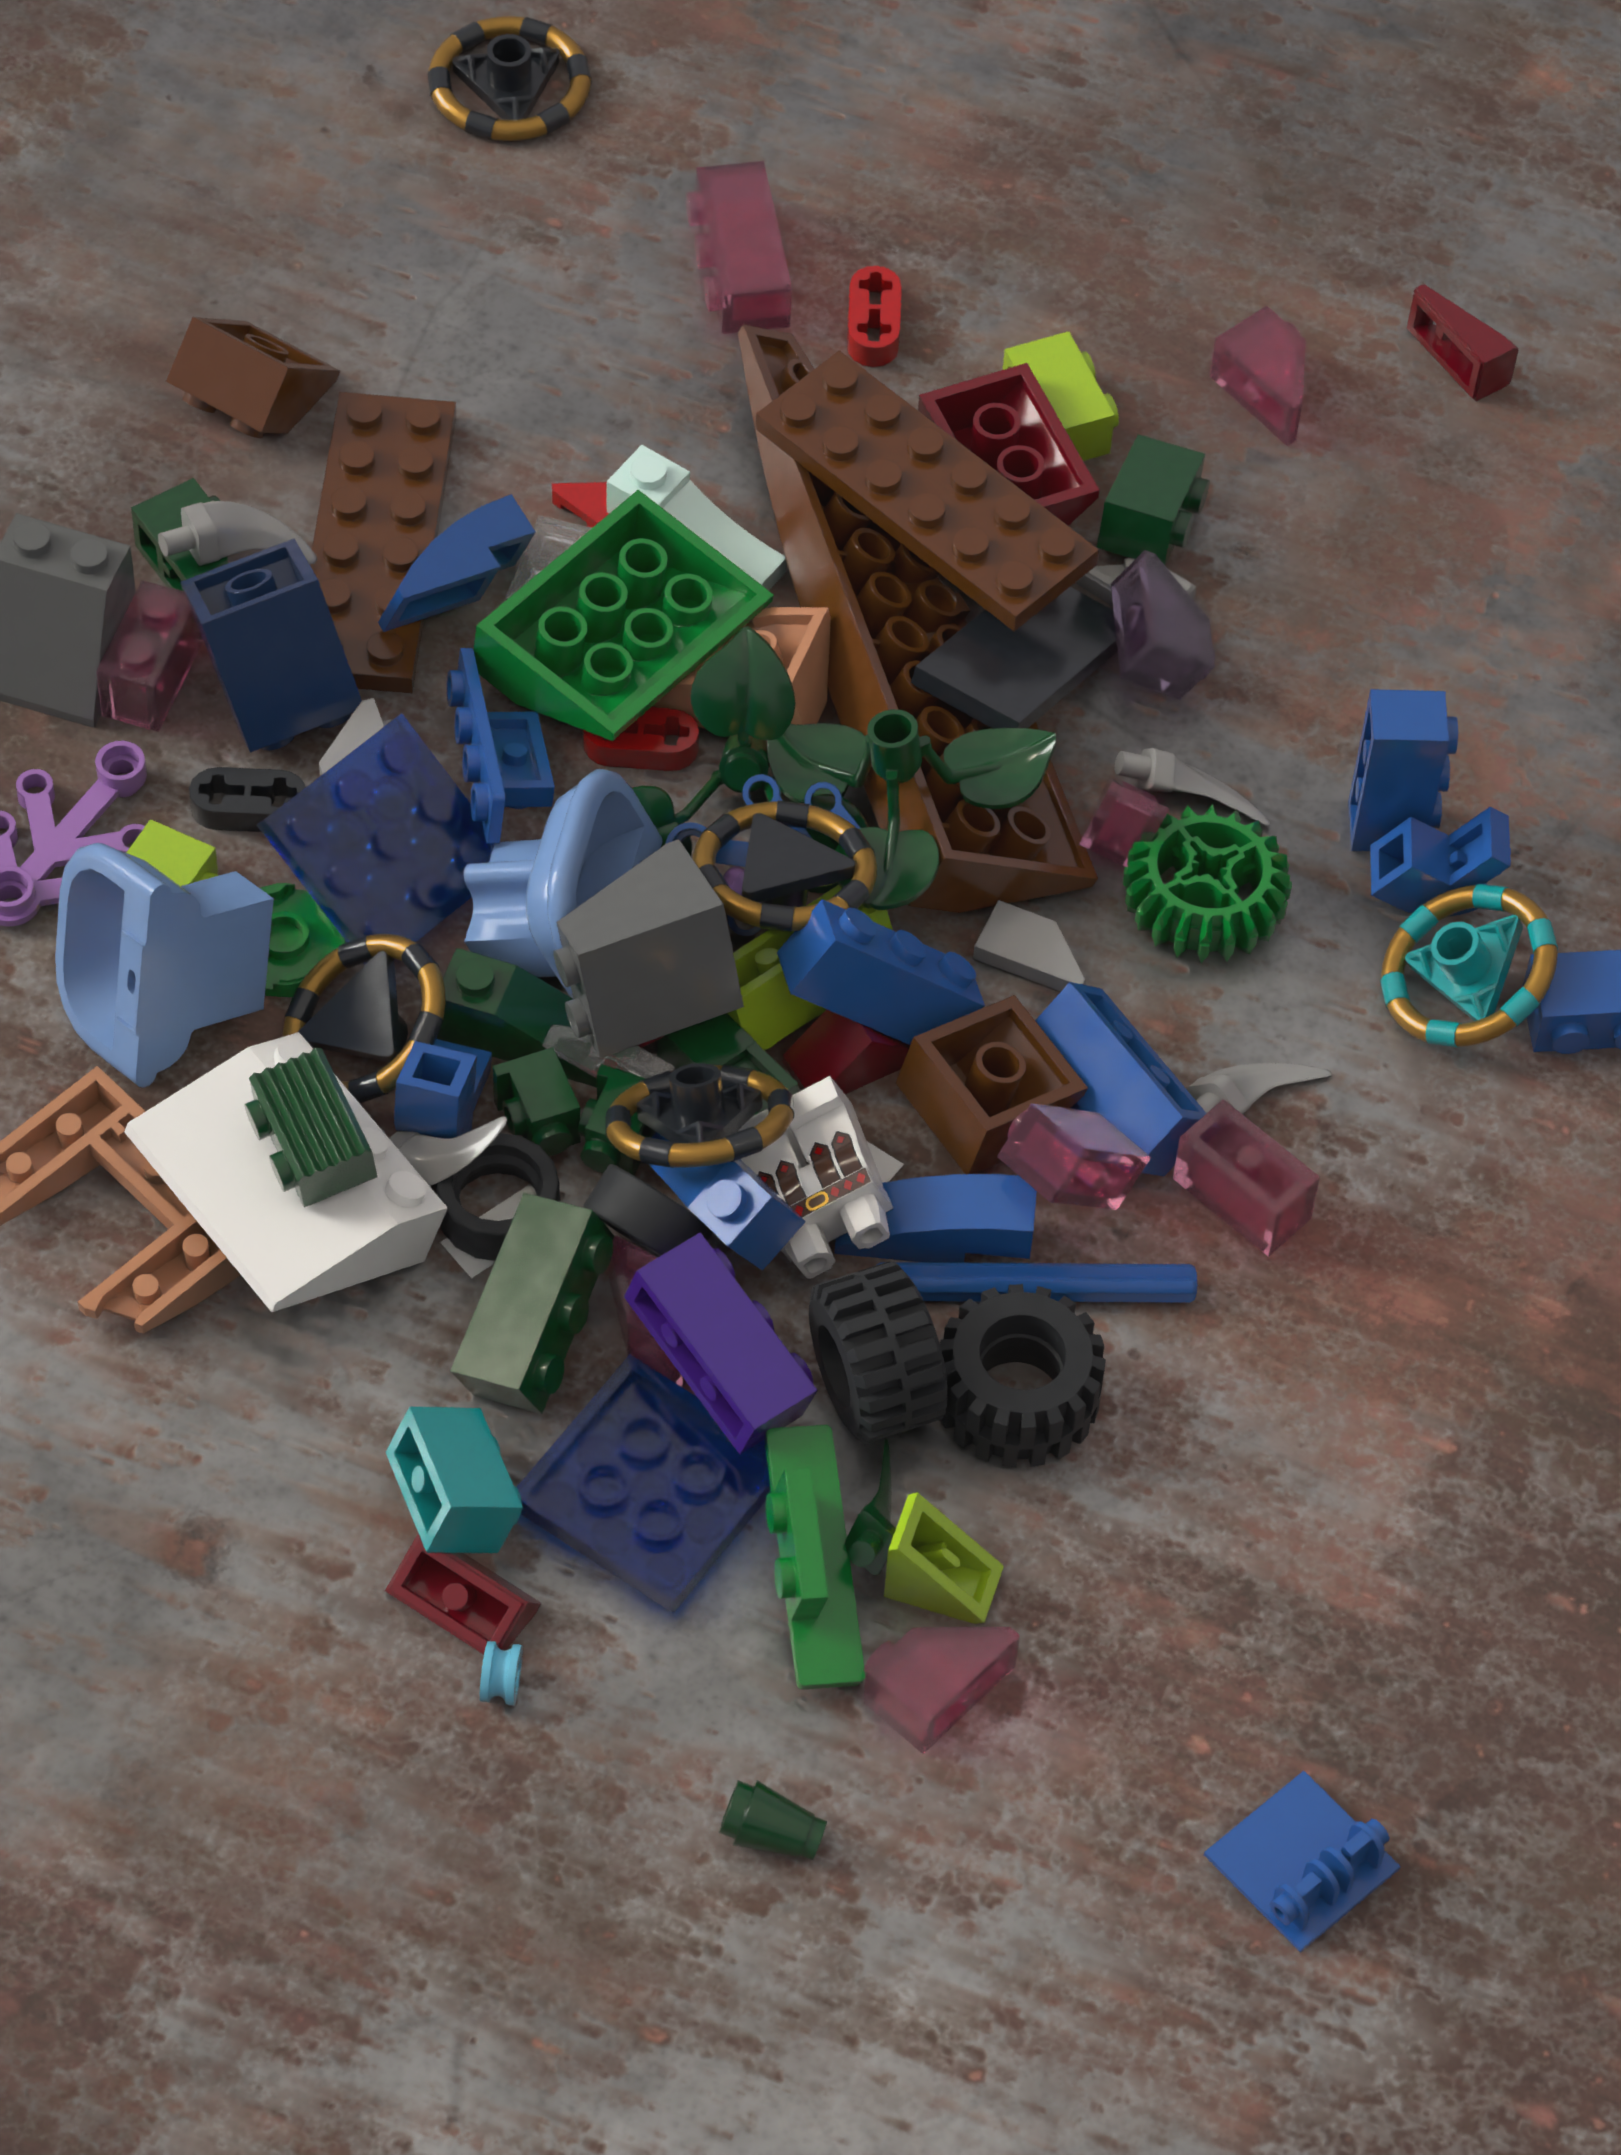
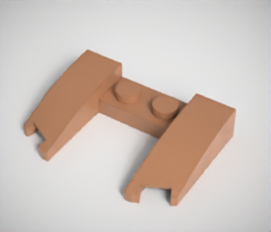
[0,1066,241,1334]

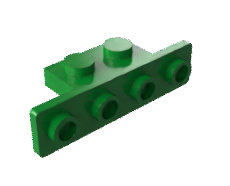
[764,1425,866,1690]

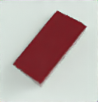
[385,1533,541,1655]

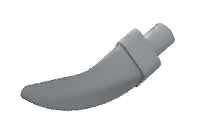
[158,501,317,566]
[1114,748,1270,825]
[1186,1063,1332,1123]
[389,1116,507,1186]

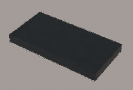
[911,587,1137,729]

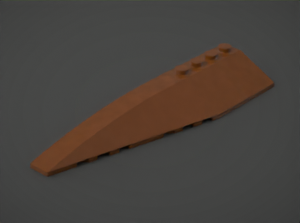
[738,324,1098,913]

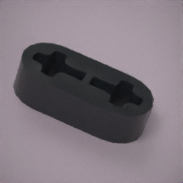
[189,767,308,833]

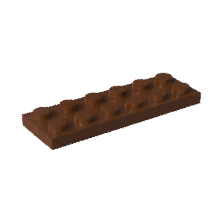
[755,350,1099,632]
[309,392,456,694]

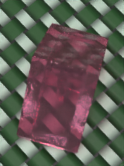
[1079,774,1169,867]

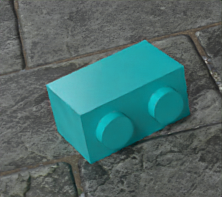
[385,1406,523,1553]

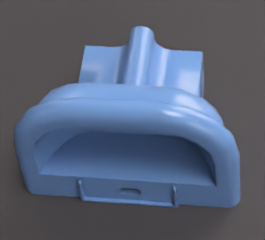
[464,769,662,998]
[55,843,274,1088]

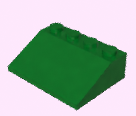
[473,490,774,741]

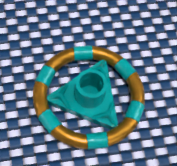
[1380,884,1558,1048]

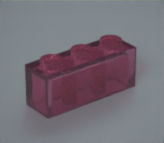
[686,161,792,334]

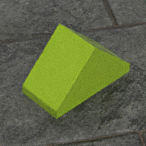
[884,1492,1004,1624]

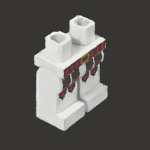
[736,1076,893,1278]

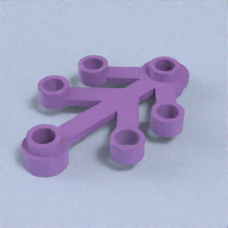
[0,741,147,927]

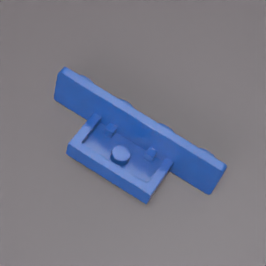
[446,648,555,844]

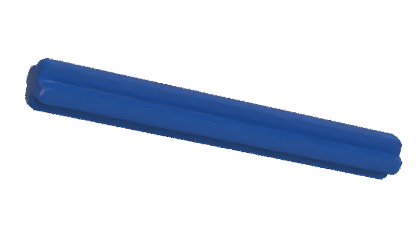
[876,1262,1198,1303]

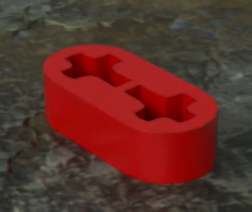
[847,266,902,367]
[583,707,699,771]

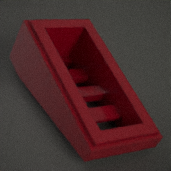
[1407,284,1519,401]

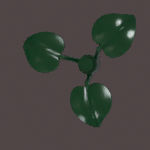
[632,626,869,893]
[767,709,1057,910]

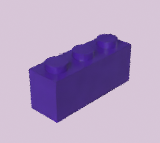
[624,1232,818,1455]

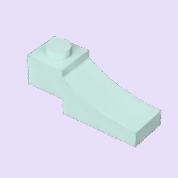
[607,445,786,590]

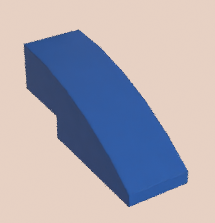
[378,494,536,632]
[835,1174,1038,1263]

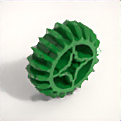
[1123,804,1292,963]

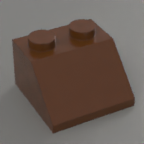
[166,317,341,439]
[896,995,1088,1174]

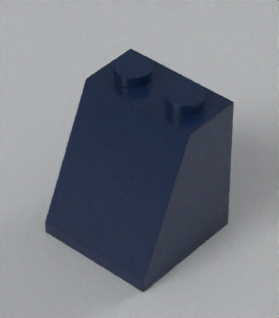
[180,538,362,753]

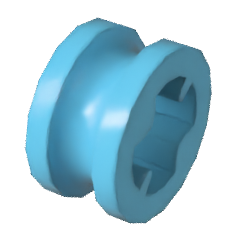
[480,1641,523,1706]

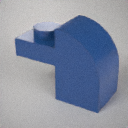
[1370,807,1511,916]
[394,1039,492,1139]

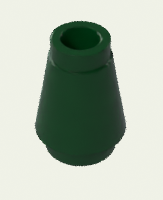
[719,1780,827,1861]

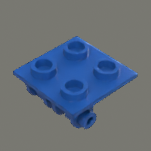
[1204,1771,1401,1953]

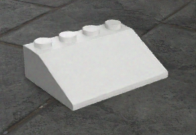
[124,1032,448,1312]

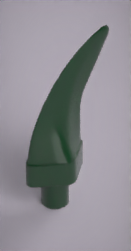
[845,1439,896,1575]

